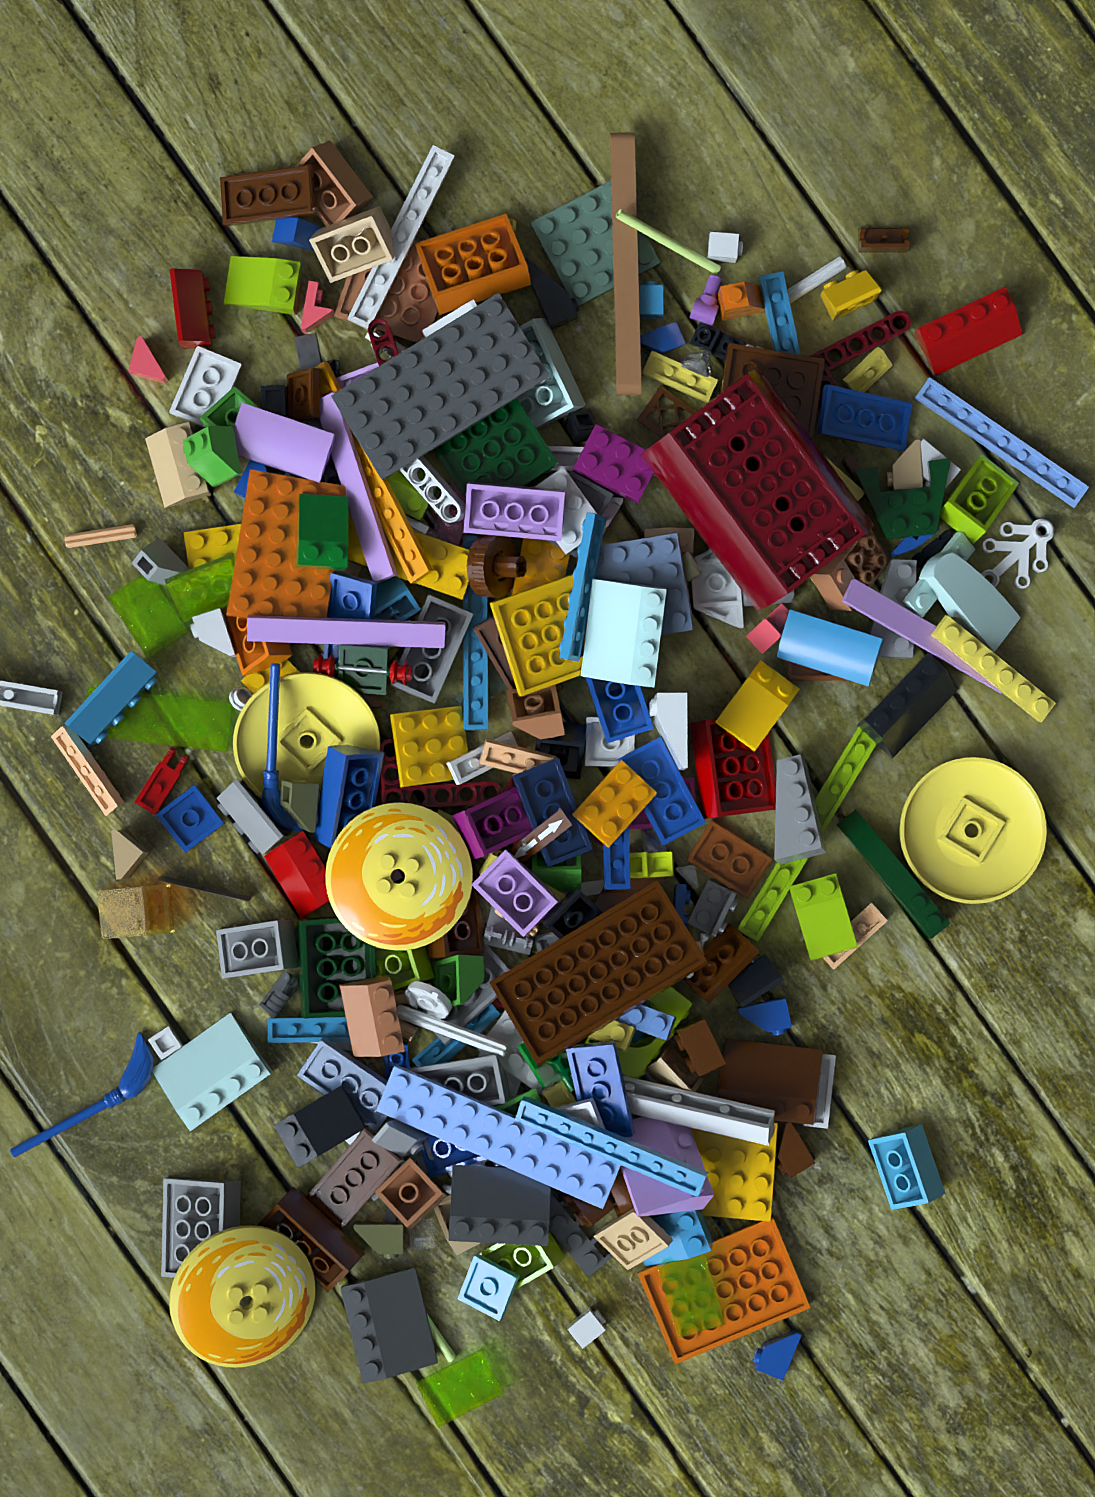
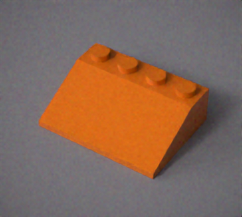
[415,214,531,315]

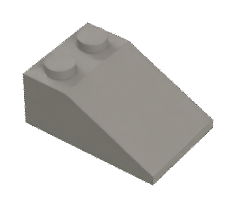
[216,920,299,979]

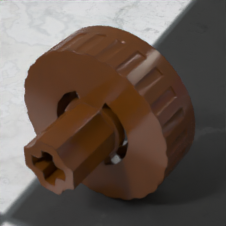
[467,534,527,598]

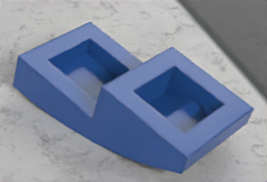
[890,527,939,557]

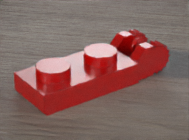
[134,746,190,815]

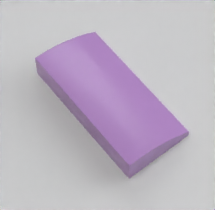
[233,403,336,483]
[464,482,566,541]

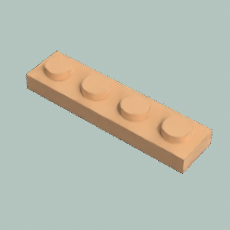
[51,724,124,816]

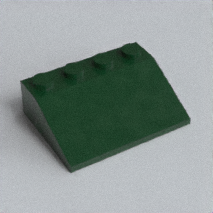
[297,917,376,1019]

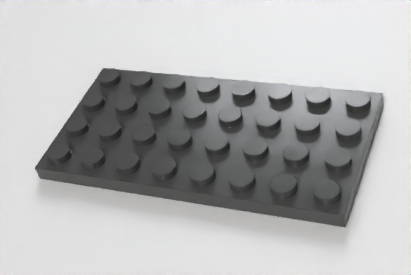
[331,293,550,481]

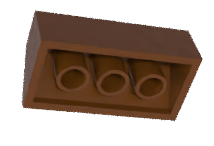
[427,859,484,958]
[257,1187,365,1292]

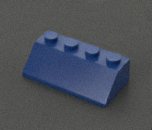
[313,745,384,848]

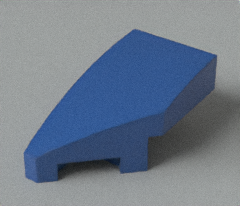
[640,322,686,354]

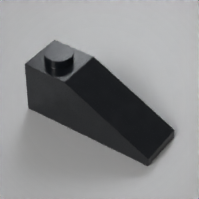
[525,258,580,330]

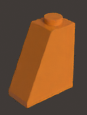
[717,281,765,321]

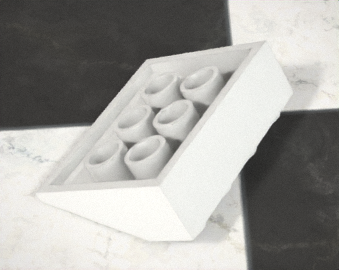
[649,693,688,771]

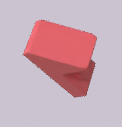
[301,281,335,333]
[746,603,789,654]

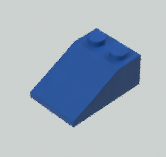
[585,677,654,744]
[420,1131,486,1178]

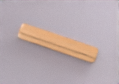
[64,524,137,548]

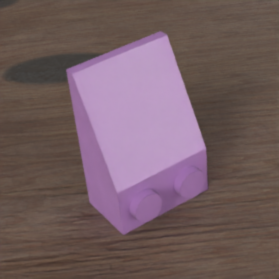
[471,850,562,937]

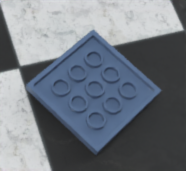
[595,533,694,635]

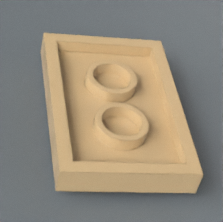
[593,1208,673,1270]

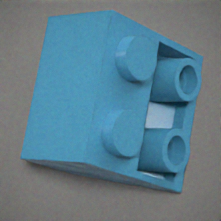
[374,576,422,621]

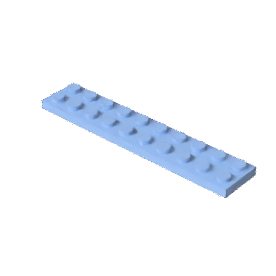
[376,1065,621,1209]

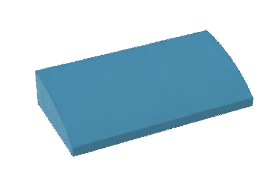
[777,610,885,686]

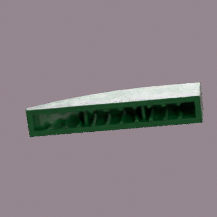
[837,810,950,939]

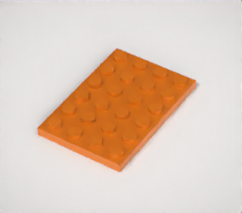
[226,469,346,619]
[637,1216,811,1364]

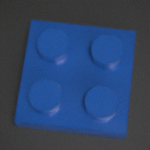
[156,785,225,853]

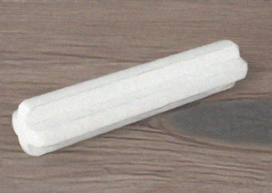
[787,257,846,303]

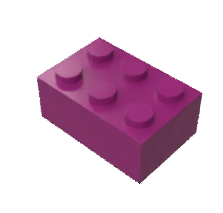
[573,424,654,504]

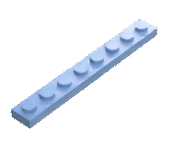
[915,377,1089,508]

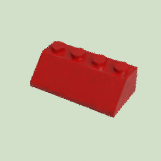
[914,287,1023,376]

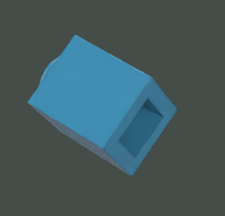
[639,281,663,319]

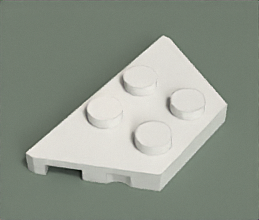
[691,549,744,628]

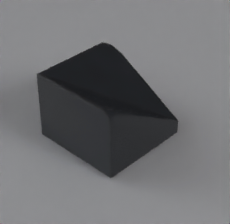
[565,410,598,443]

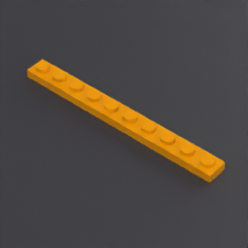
[315,362,434,583]

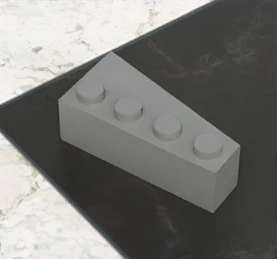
[868,559,917,659]
[774,754,827,865]

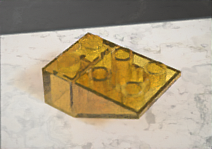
[97,884,174,939]

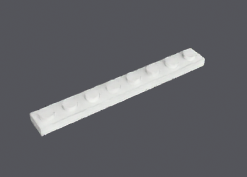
[348,145,455,329]

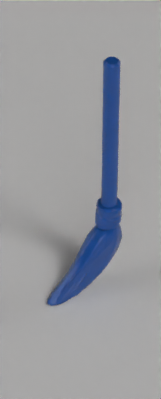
[261,663,305,831]
[10,1032,154,1157]

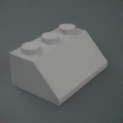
[217,779,287,855]

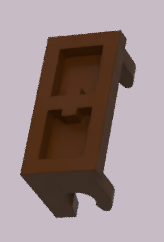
[858,227,910,253]

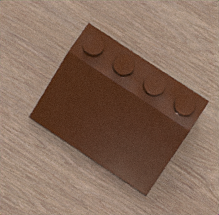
[717,1038,823,1125]

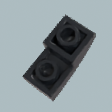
[690,322,746,361]

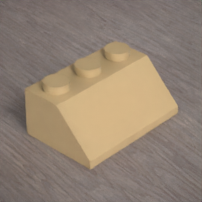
[309,206,394,283]
[145,422,211,508]

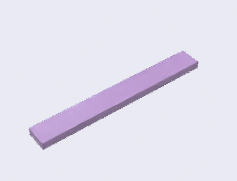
[319,392,398,583]
[842,579,1002,693]
[247,615,445,648]

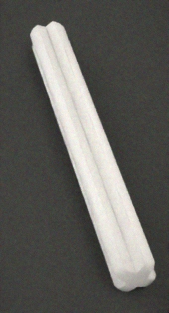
[397,1005,508,1057]

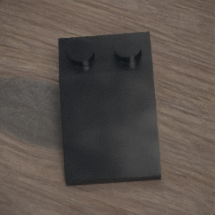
[274,1085,366,1168]

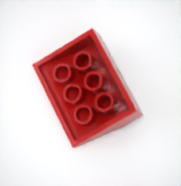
[690,719,776,819]

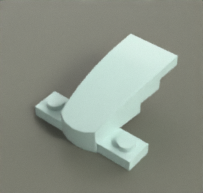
[903,532,1020,652]

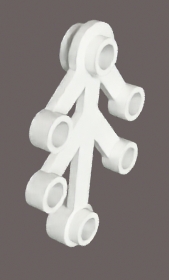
[981,519,1054,589]

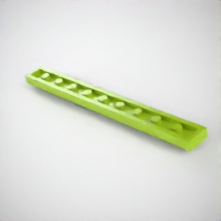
[737,726,876,942]

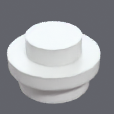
[229,687,252,711]

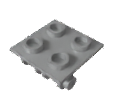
[483,906,534,955]

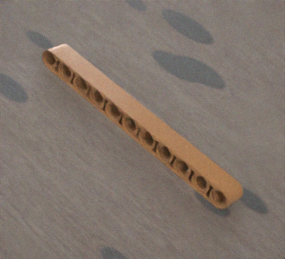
[610,132,641,396]

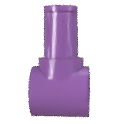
[690,275,722,325]

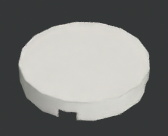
[405,981,452,1019]

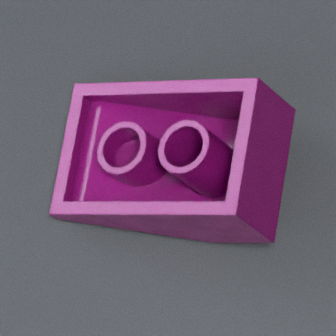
[452,787,533,860]

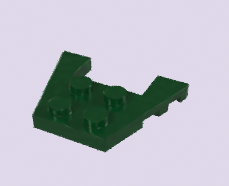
[855,458,951,540]

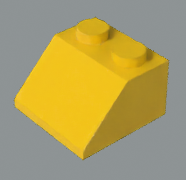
[820,270,881,321]

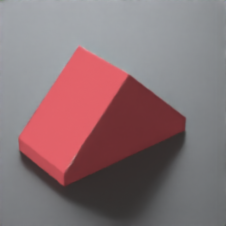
[128,336,168,383]

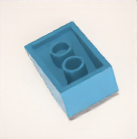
[643,1210,714,1266]

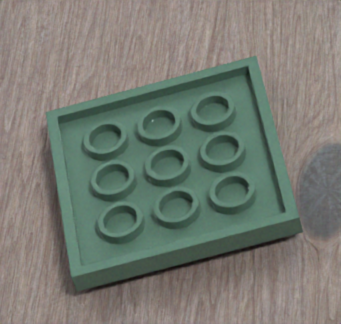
[530,181,660,307]

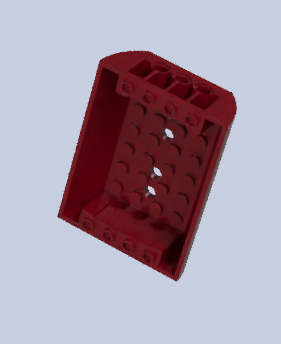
[640,365,874,611]

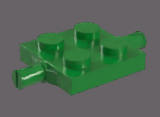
[517,1043,575,1093]

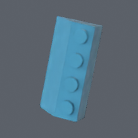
[64,650,159,745]

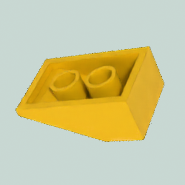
[715,660,800,751]

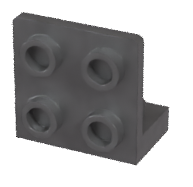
[688,880,739,937]

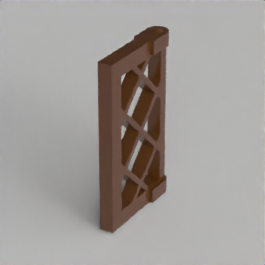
[637,385,696,438]

